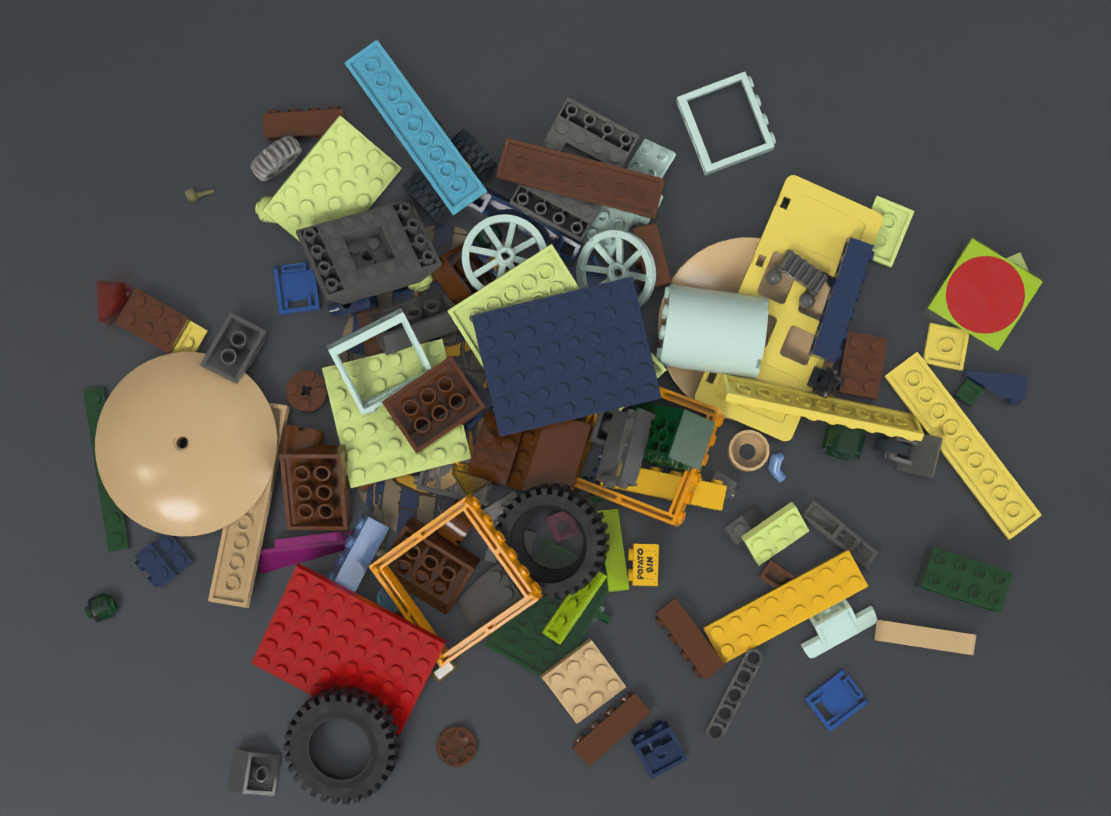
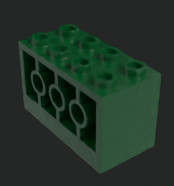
[624,402,715,472]
[914,547,1014,612]

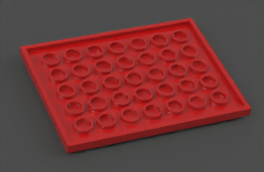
[251,563,447,735]

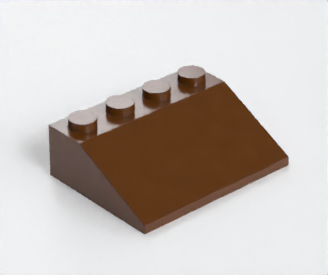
[382,356,486,455]
[507,419,593,492]
[279,445,352,530]
[379,516,481,615]

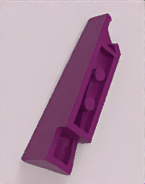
[258,530,354,574]

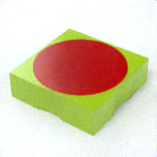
[928,236,1043,351]

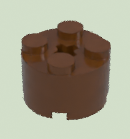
[286,370,329,413]
[280,425,324,453]
[437,499,473,547]

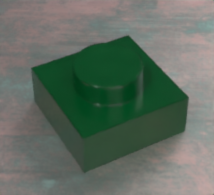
[955,378,984,407]

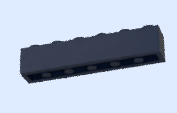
[808,237,874,363]

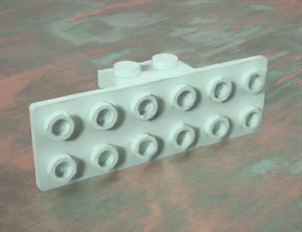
[582,139,676,257]

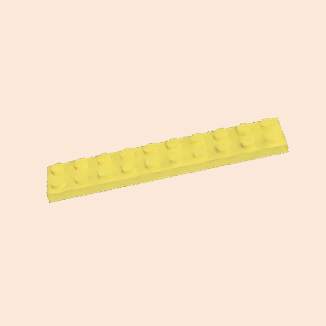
[884,352,1042,540]
[720,374,924,441]

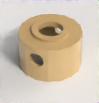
[727,430,770,472]

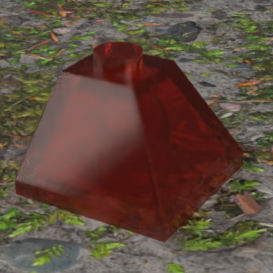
[97,281,132,327]

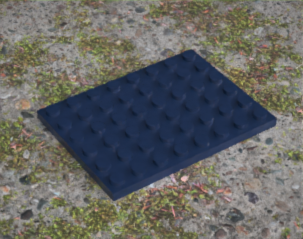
[471,276,662,437]

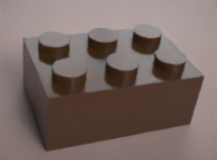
[629,223,672,291]
[115,288,192,354]
[837,332,888,401]
[467,411,523,486]

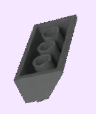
[367,288,459,355]

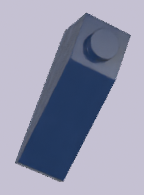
[962,371,1027,404]

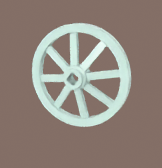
[462,214,546,291]
[576,230,656,308]

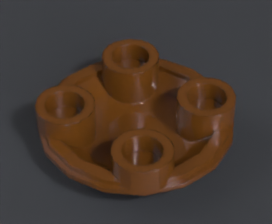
[436,726,477,767]

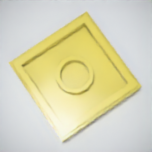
[923,323,969,371]

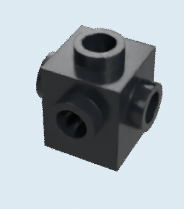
[807,366,843,399]

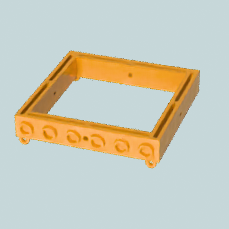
[575,386,724,527]
[368,494,543,668]

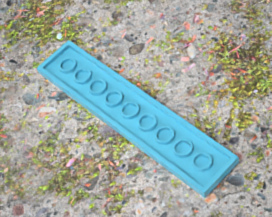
[344,40,487,215]

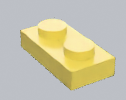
[172,321,209,353]

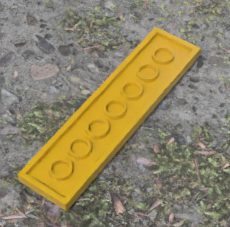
[703,550,869,663]

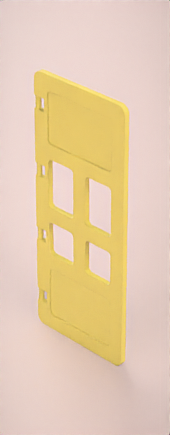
[694,175,883,441]

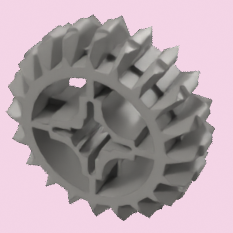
[250,136,302,181]

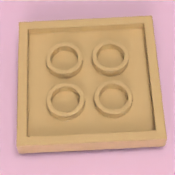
[540,638,626,724]

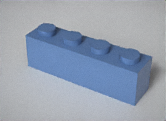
[326,514,389,592]

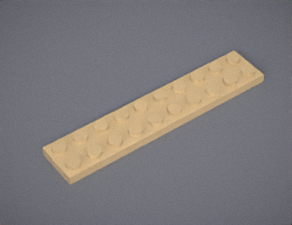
[208,403,290,608]

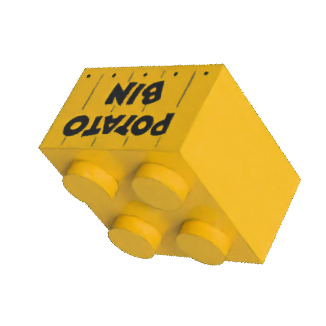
[628,544,659,586]

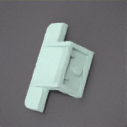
[801,599,877,658]

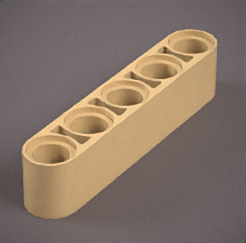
[874,620,977,655]

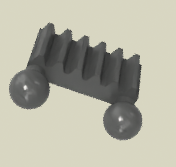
[765,249,829,309]

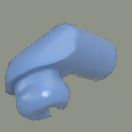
[768,452,787,483]

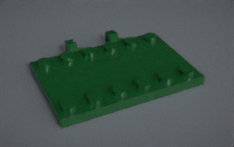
[484,538,612,678]

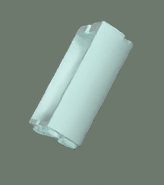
[656,284,769,379]

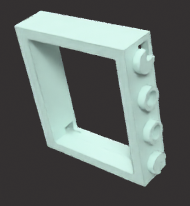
[676,72,776,176]
[327,308,432,415]

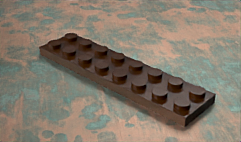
[496,138,665,220]

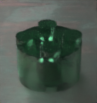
[820,424,866,462]

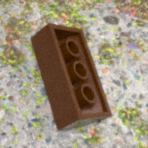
[431,243,494,305]

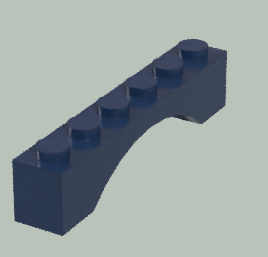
[469,185,584,263]

